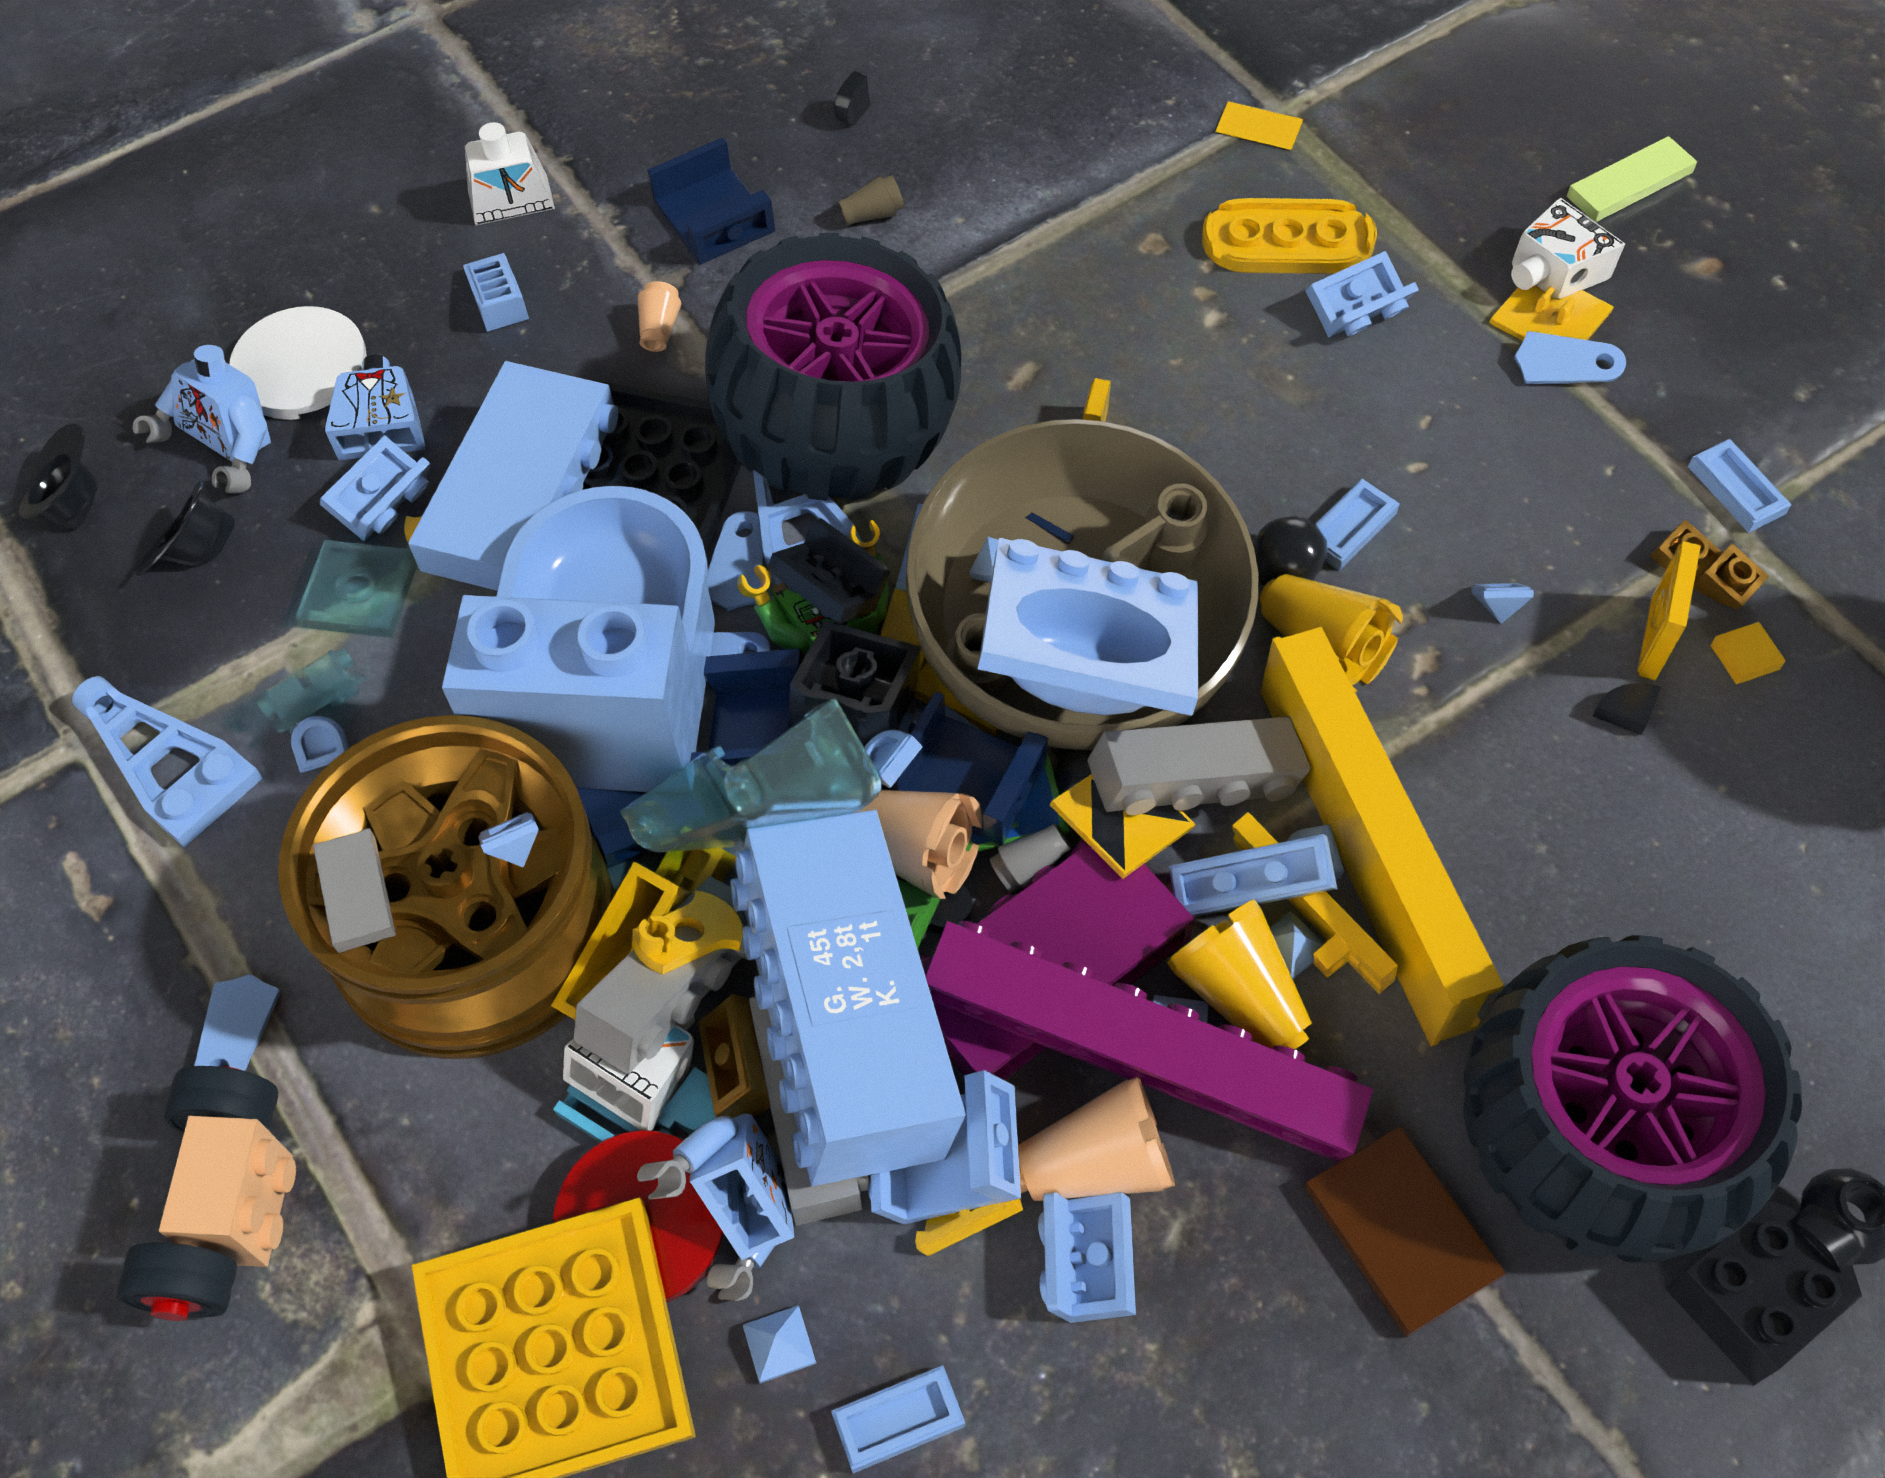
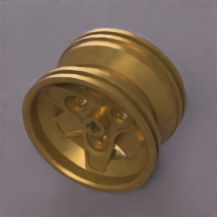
[278,715,615,1059]

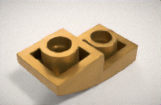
[1650,519,1769,610]

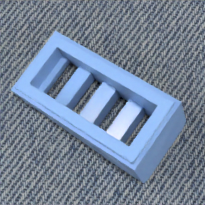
[463,253,529,332]

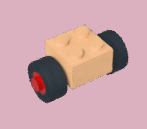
[117,1066,296,1321]

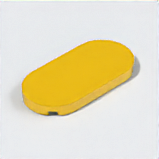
[1202,198,1377,274]

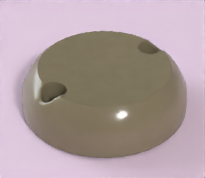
[906,419,1258,750]

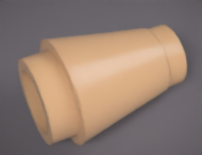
[637,281,682,352]

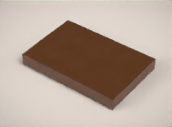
[1304,1126,1506,1338]

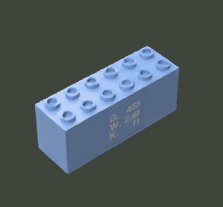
[731,810,966,1187]

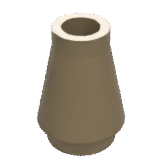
[838,175,905,226]

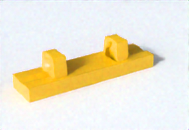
[1232,812,1398,994]

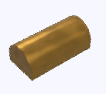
[698,994,770,1118]

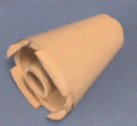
[830,789,982,899]
[1018,1077,1175,1201]

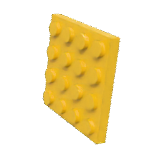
[411,1198,696,1478]

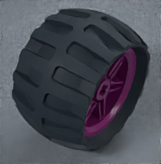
[705,233,962,501]
[1463,935,1802,1263]

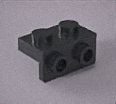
[767,518,890,624]

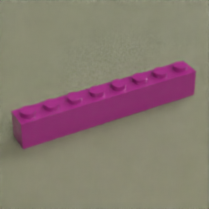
[925,921,1373,1162]

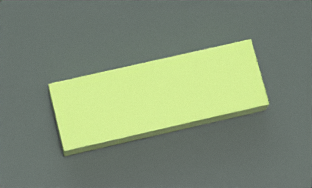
[1567,136,1697,222]

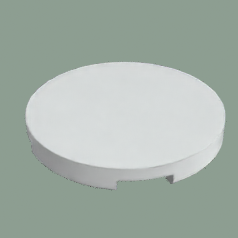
[229,306,367,420]

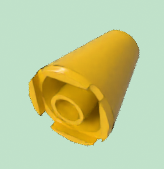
[1260,574,1403,692]
[1166,899,1312,1050]

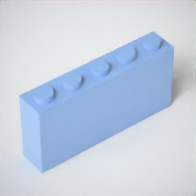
[408,361,618,591]

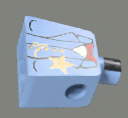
[325,355,426,460]

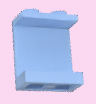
[868,1070,1021,1224]

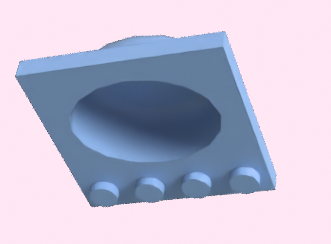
[978,538,1198,716]

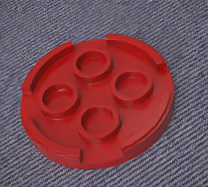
[553,1130,724,1303]

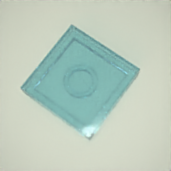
[295,540,417,638]

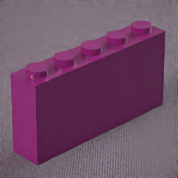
[920,840,1195,1080]

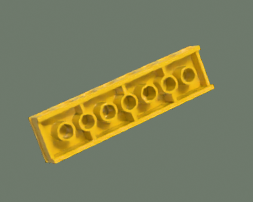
[1260,627,1504,1047]

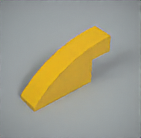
[551,827,736,1020]

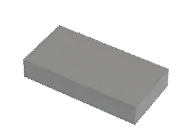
[313,828,396,953]

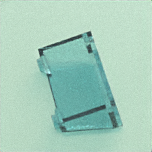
[620,698,881,852]

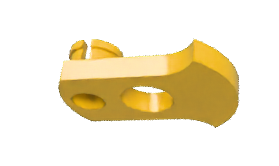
[632,890,743,975]

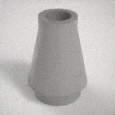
[990,823,1072,894]

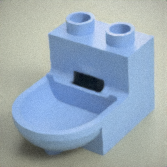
[442,486,715,794]

